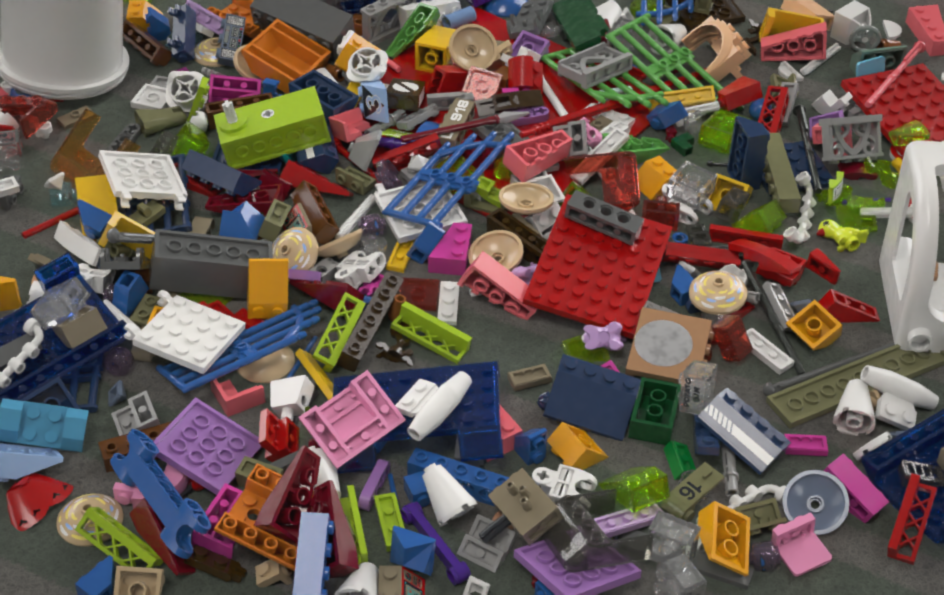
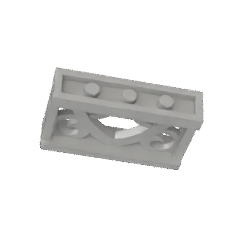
[360,0,416,45]
[558,42,633,89]
[819,114,884,164]

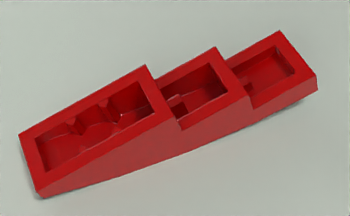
[728,239,801,275]

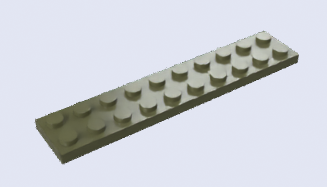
[766,344,944,429]

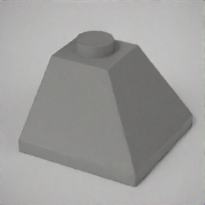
[347,130,383,171]

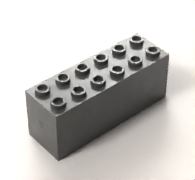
[250,0,355,61]
[149,229,273,299]

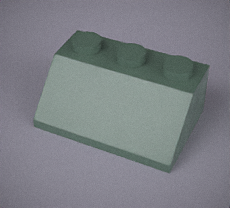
[849,45,908,76]

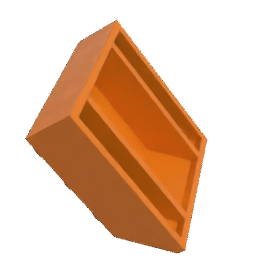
[241,19,331,94]

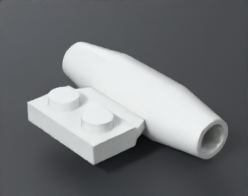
[860,365,939,430]
[395,371,472,441]

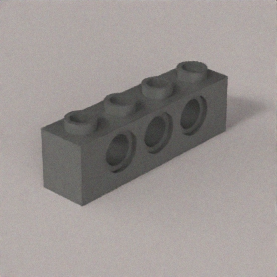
[564,190,644,246]

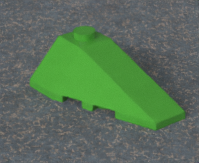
[386,2,440,58]
[601,133,670,171]

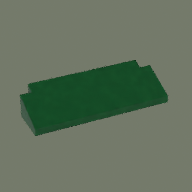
[551,0,609,51]

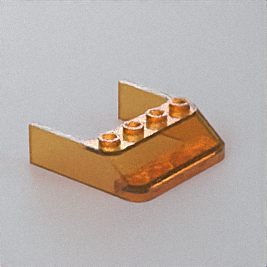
[50,108,141,189]

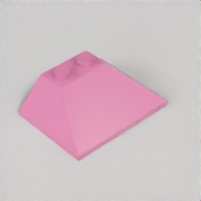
[298,370,406,469]

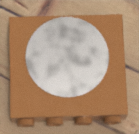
[625,307,715,393]

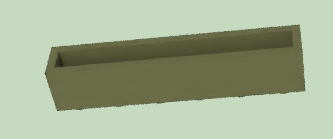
[763,133,801,213]

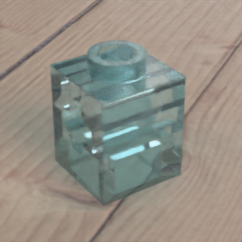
[49,182,77,208]

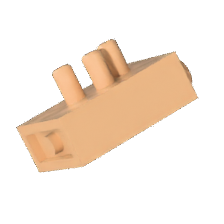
[781,0,834,31]

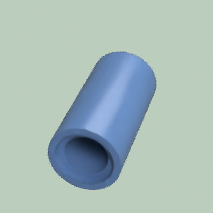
[442,6,477,29]

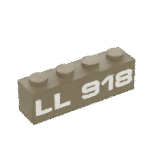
[438,98,475,148]

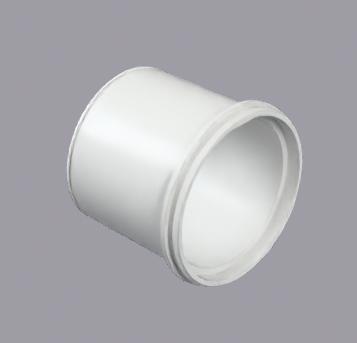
[0,0,129,100]

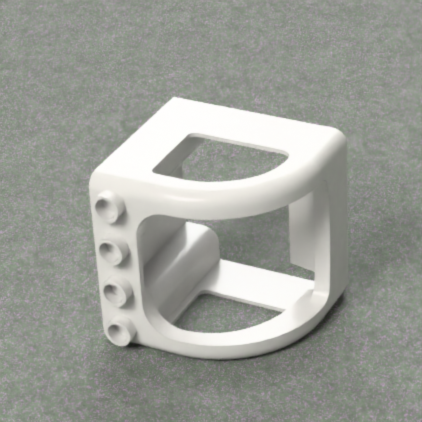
[879,140,944,353]

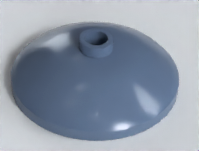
[782,470,849,535]

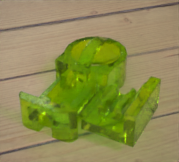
[863,157,899,189]
[815,184,853,206]
[847,196,885,209]

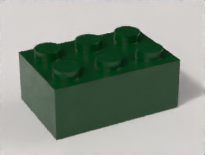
[628,377,682,445]

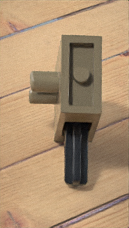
[479,468,564,546]

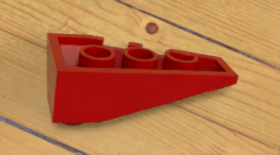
[280,160,354,197]

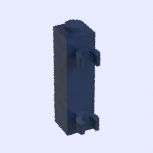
[167,4,196,63]

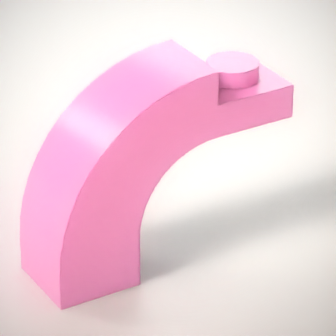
[113,464,190,509]

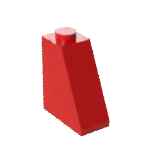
[425,65,473,97]
[717,76,763,111]

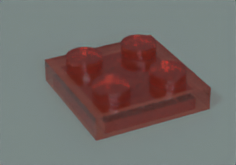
[462,65,503,101]
[399,277,440,311]

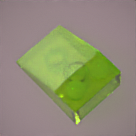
[697,109,752,154]
[598,466,670,513]

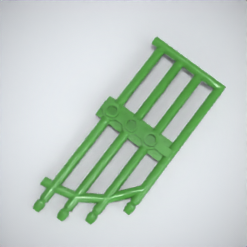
[605,13,744,115]
[540,47,669,108]

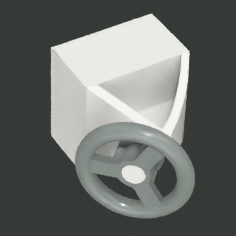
[830,0,881,52]

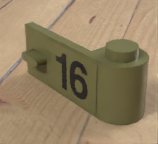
[661,462,725,524]

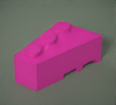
[208,74,261,103]
[428,222,472,276]
[823,453,889,523]
[191,483,243,559]

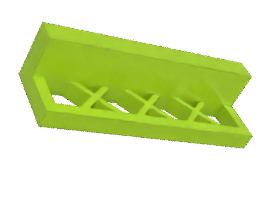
[312,292,366,373]
[390,301,472,364]
[339,485,368,565]
[74,507,164,568]

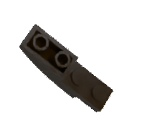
[475,90,544,118]

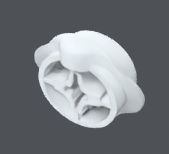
[346,47,388,83]
[165,71,209,112]

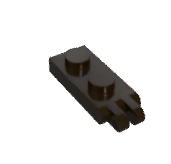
[184,544,247,583]

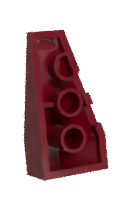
[205,183,283,216]
[254,446,321,546]

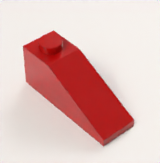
[818,289,880,323]

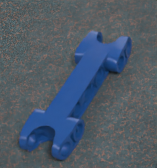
[110,429,211,559]

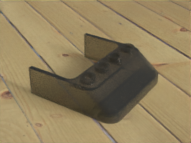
[542,489,654,572]

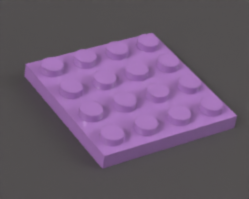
[153,397,262,495]
[514,525,642,595]

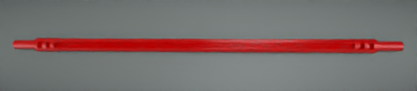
[519,68,707,138]

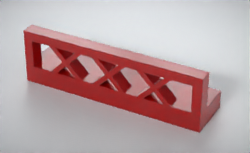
[758,86,789,133]
[372,133,442,174]
[708,224,784,250]
[663,242,741,269]
[887,473,937,565]

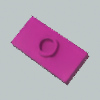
[784,434,828,456]

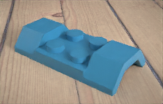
[0,398,89,452]

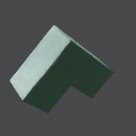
[670,132,695,157]

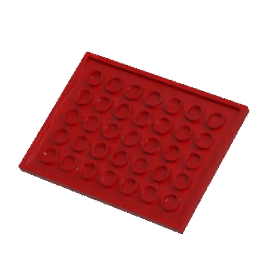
[840,63,944,157]
[522,194,672,339]

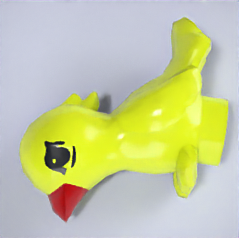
[816,219,869,252]

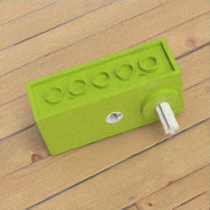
[213,86,331,169]

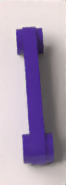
[400,502,471,585]

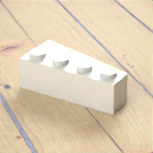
[396,0,461,29]

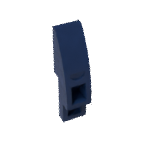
[692,405,720,456]

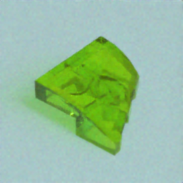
[888,120,930,146]
[561,335,611,363]

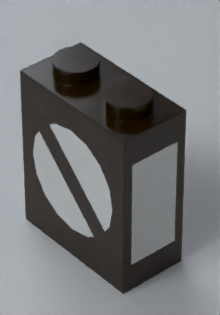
[387,78,426,112]

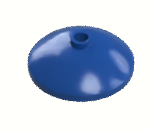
[483,0,528,17]

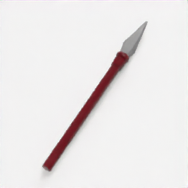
[400,111,530,143]

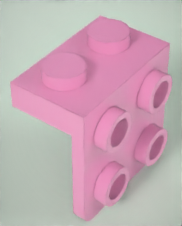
[771,513,832,577]

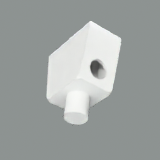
[270,375,315,422]

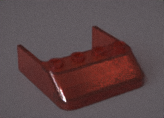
[0,95,59,139]
[564,151,640,212]

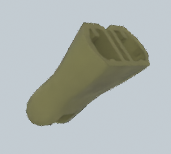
[134,106,188,137]

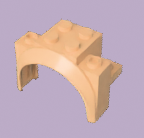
[681,16,752,82]

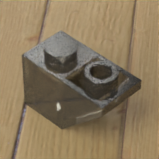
[714,187,750,226]

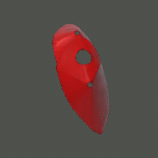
[6,472,73,531]

